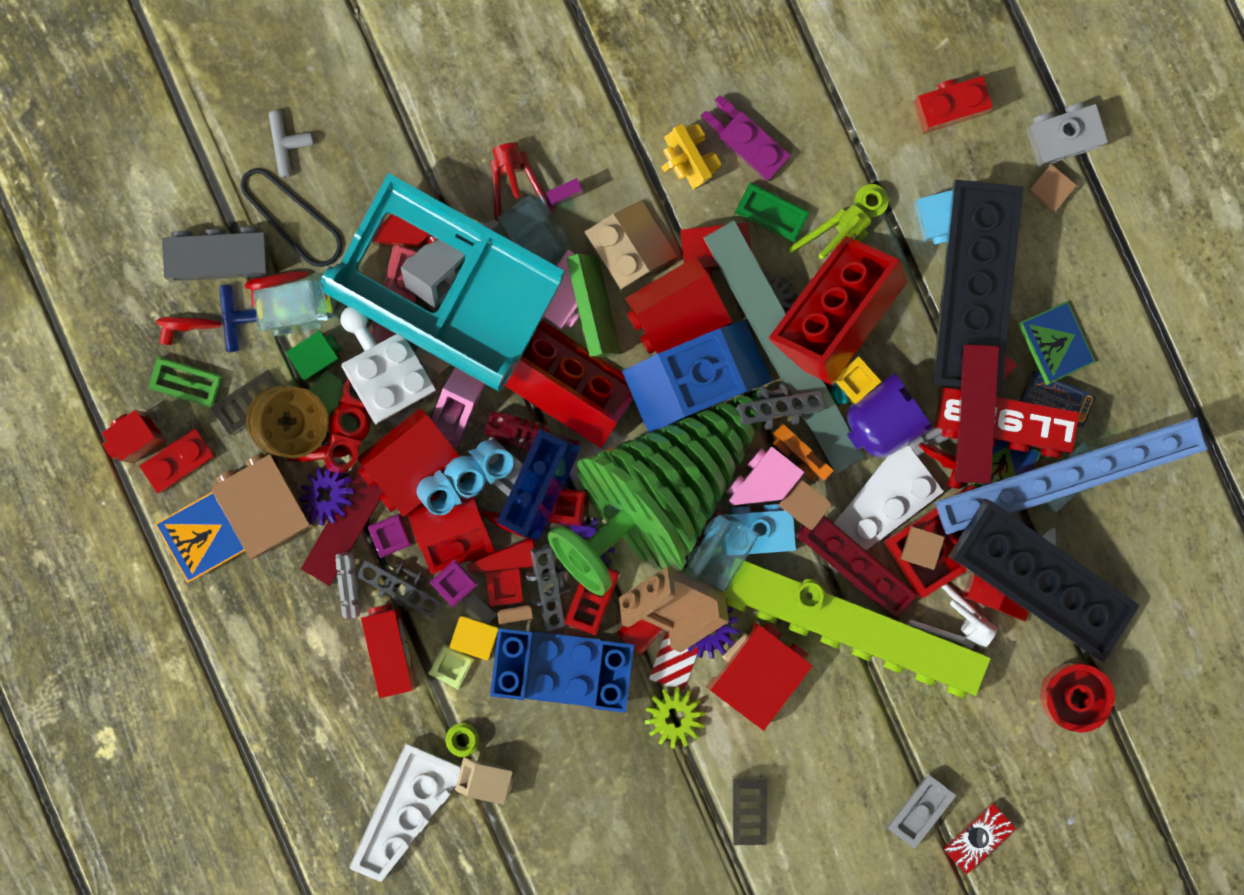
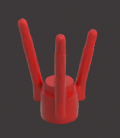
[490,142,554,221]

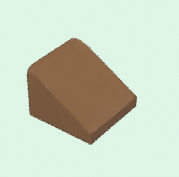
[779,478,832,530]

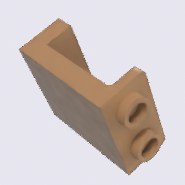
[211,452,314,559]
[619,566,729,653]

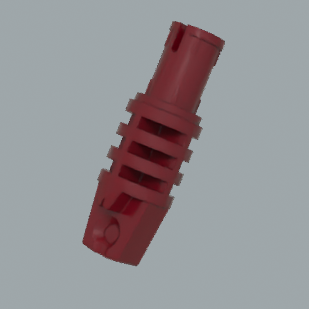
[484,411,580,461]

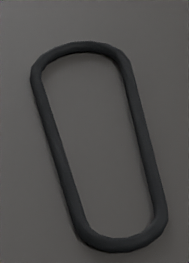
[240,168,342,267]

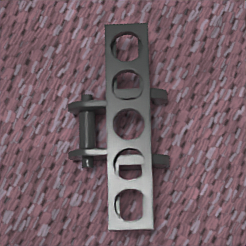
[736,383,826,430]
[526,544,571,632]
[356,560,443,619]

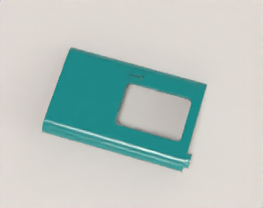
[321,173,565,392]

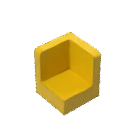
[835,357,881,404]
[449,616,500,661]

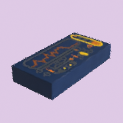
[1020,371,1096,428]

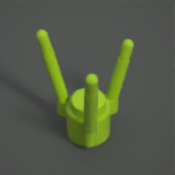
[788,205,872,259]

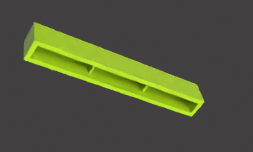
[722,557,991,699]

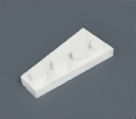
[828,445,944,573]
[349,743,461,882]

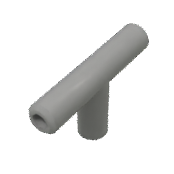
[268,110,314,178]

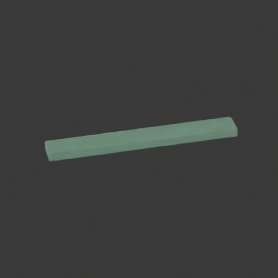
[703,221,864,474]

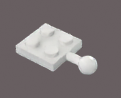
[340,307,436,425]

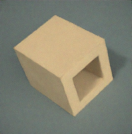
[455,757,513,805]

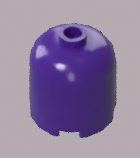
[846,373,933,458]

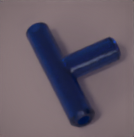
[219,285,263,353]

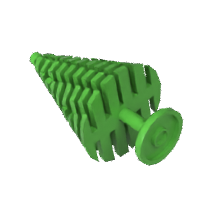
[547,387,774,596]

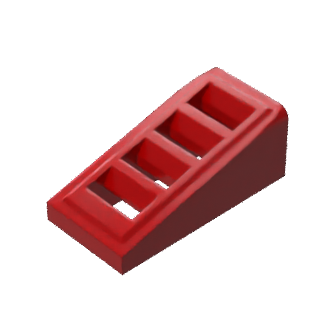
[467,539,535,573]
[564,567,620,636]

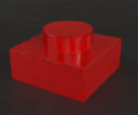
[485,568,524,606]

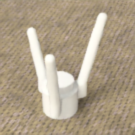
[908,584,997,650]

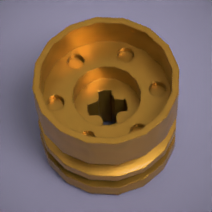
[245,385,329,459]

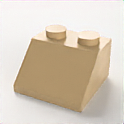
[585,200,678,293]

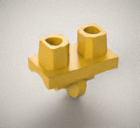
[661,123,721,190]

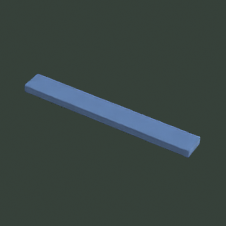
[935,417,1208,535]

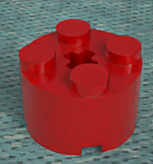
[1040,662,1115,733]

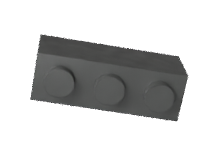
[162,227,270,281]

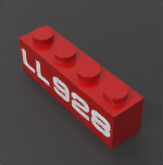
[933,388,1080,459]

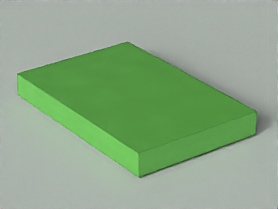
[566,254,621,357]

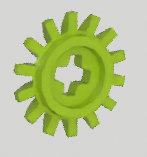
[645,687,705,748]

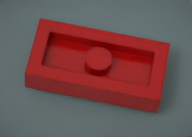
[139,428,216,494]

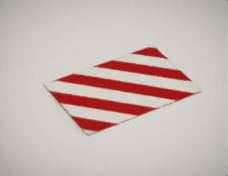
[649,631,698,691]

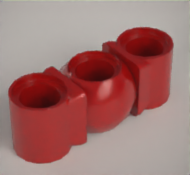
[324,379,371,473]

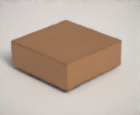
[1028,164,1077,212]
[900,526,945,570]
[497,605,534,624]

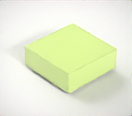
[429,643,474,689]

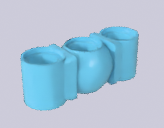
[417,440,514,515]

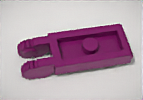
[700,95,791,182]

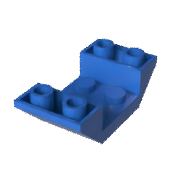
[622,320,772,433]
[490,628,634,713]

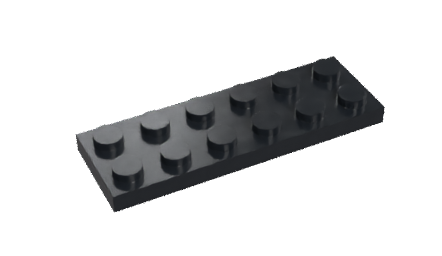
[932,179,1023,392]
[948,498,1140,662]

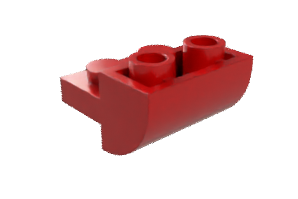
[408,494,495,575]

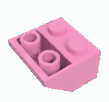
[726,447,804,506]

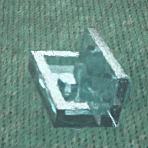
[684,515,759,591]

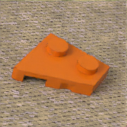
[772,424,834,482]

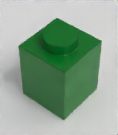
[285,330,342,383]

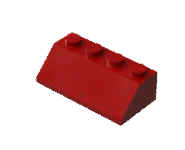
[769,236,908,385]
[505,320,634,448]

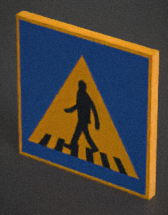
[155,491,245,583]

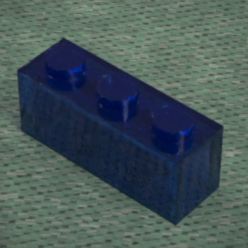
[497,429,581,539]

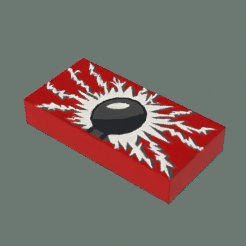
[942,803,1016,875]

